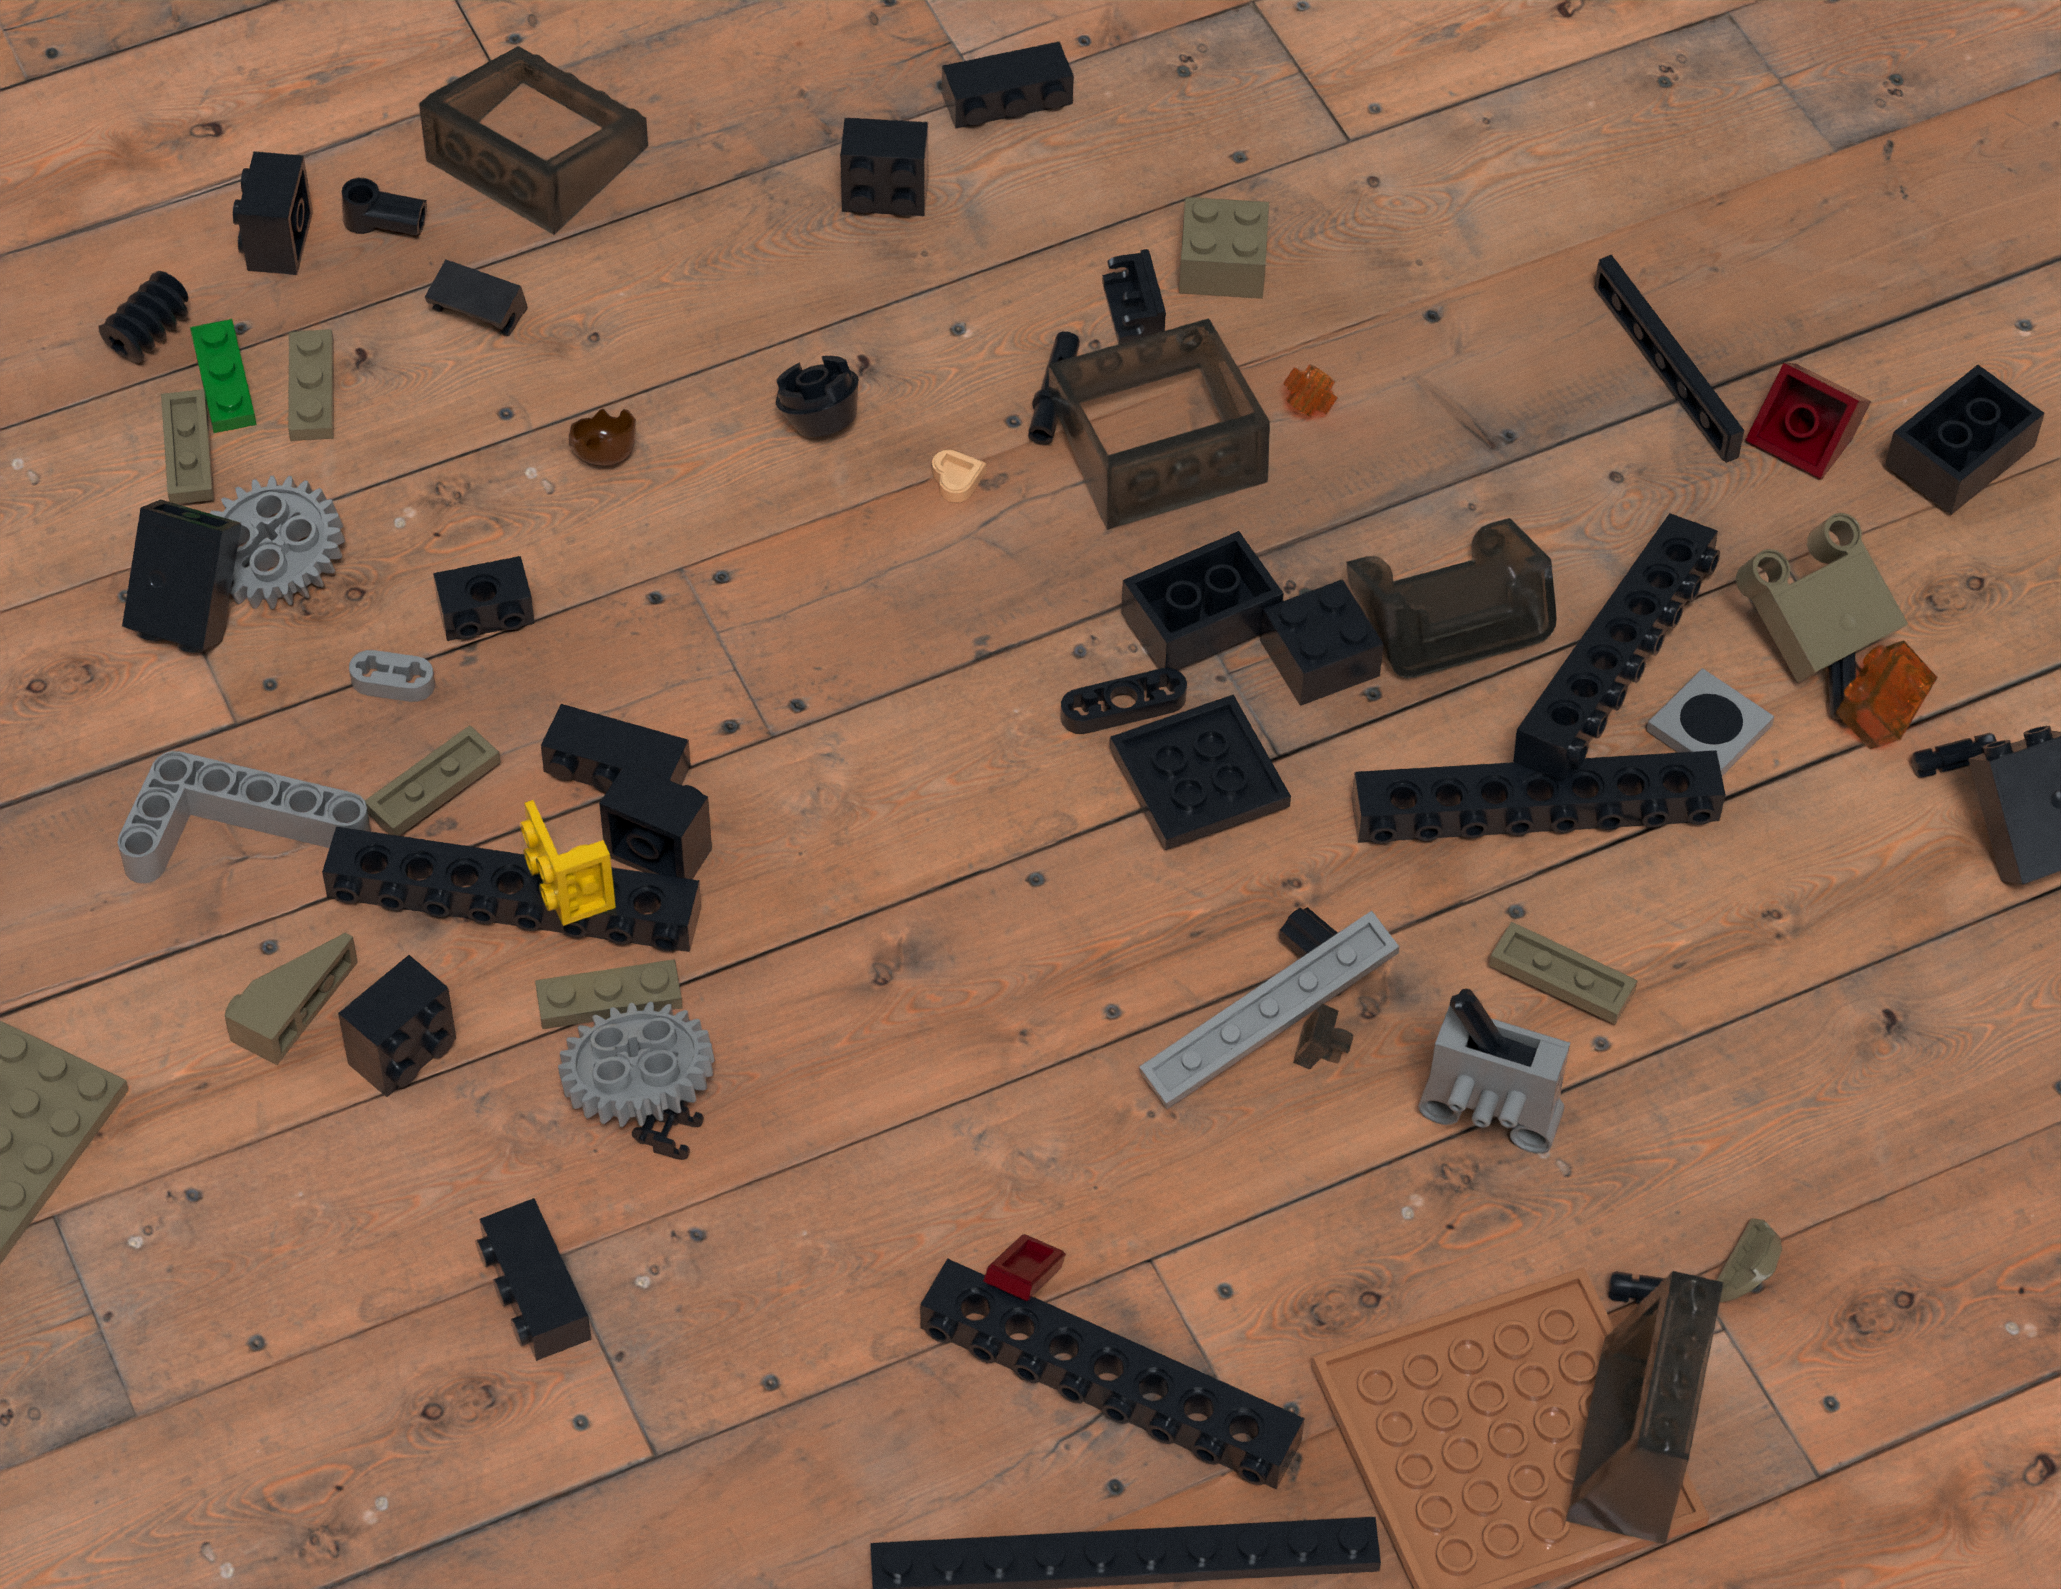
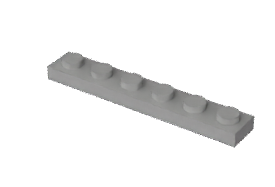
[1139,911,1399,1109]

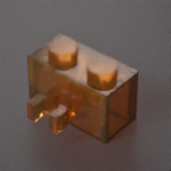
[1836,640,1938,749]

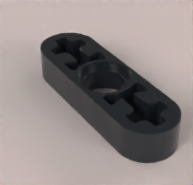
[1060,668,1187,734]

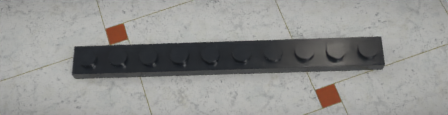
[870,1517,1381,1589]

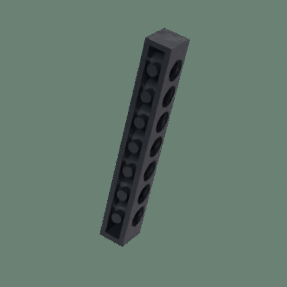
[1513,513,1720,781]
[1351,750,1726,844]
[322,827,702,952]
[920,1258,1305,1490]

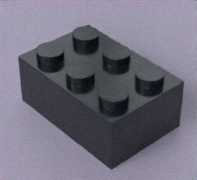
[1885,365,2045,515]
[1121,531,1284,670]

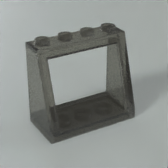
[419,46,648,235]
[1049,318,1270,530]
[1566,1271,1724,1545]

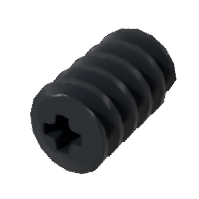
[98,271,188,363]

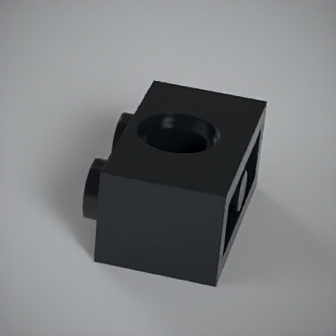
[433,556,535,641]

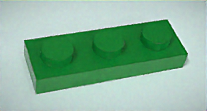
[190,319,257,433]

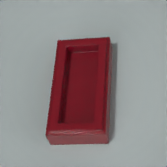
[983,1234,1066,1301]

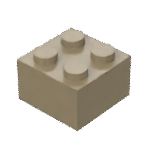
[1179,197,1269,299]

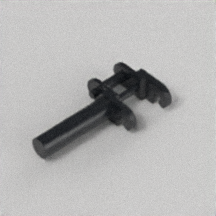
[632,1100,704,1160]

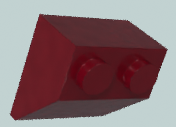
[1745,363,1871,479]

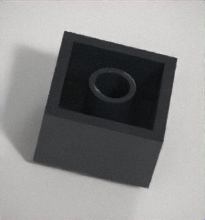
[840,118,928,216]
[233,151,313,275]
[1260,579,1384,706]
[599,762,712,879]
[338,955,456,1097]

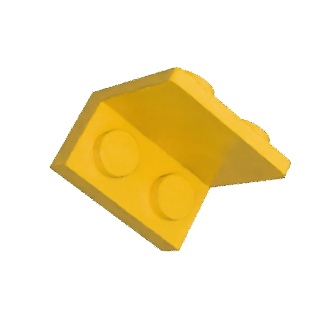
[520,800,616,926]

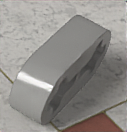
[349,650,435,702]

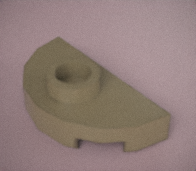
[1711,1218,1782,1303]

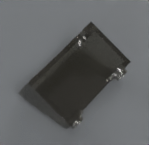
[1346,518,1557,678]

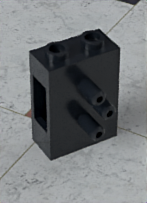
[122,499,241,653]
[1968,726,2061,885]

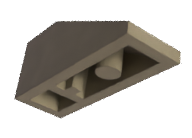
[225,933,358,1065]

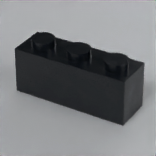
[942,41,1074,129]
[541,704,691,792]
[476,1198,591,1361]

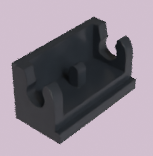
[1102,249,1166,346]
[425,259,528,336]

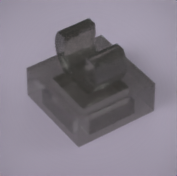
[1293,1004,1354,1070]

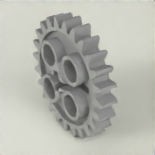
[210,476,345,609]
[558,1002,715,1127]

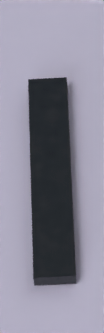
[1594,254,1745,463]

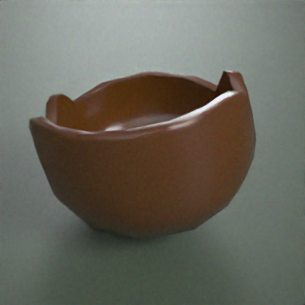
[569,409,636,467]

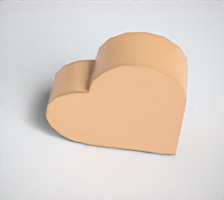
[932,450,986,503]

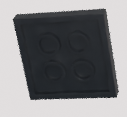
[1109,694,1291,850]

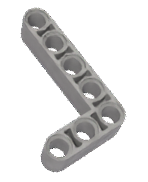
[117,751,371,884]

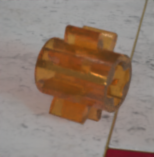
[1283,364,1338,417]

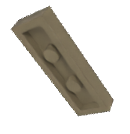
[288,329,334,441]
[161,389,214,504]
[365,725,501,836]
[1489,922,1638,1025]
[535,959,682,1029]

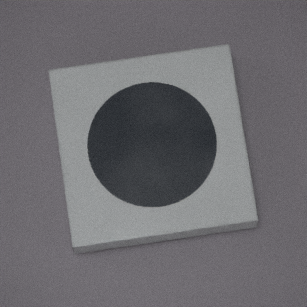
[1646,668,1775,776]

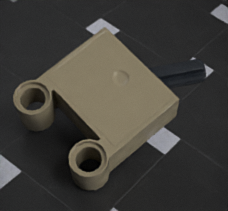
[1736,513,1908,721]

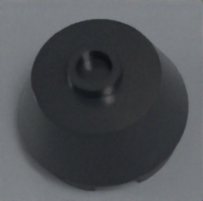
[776,356,859,437]

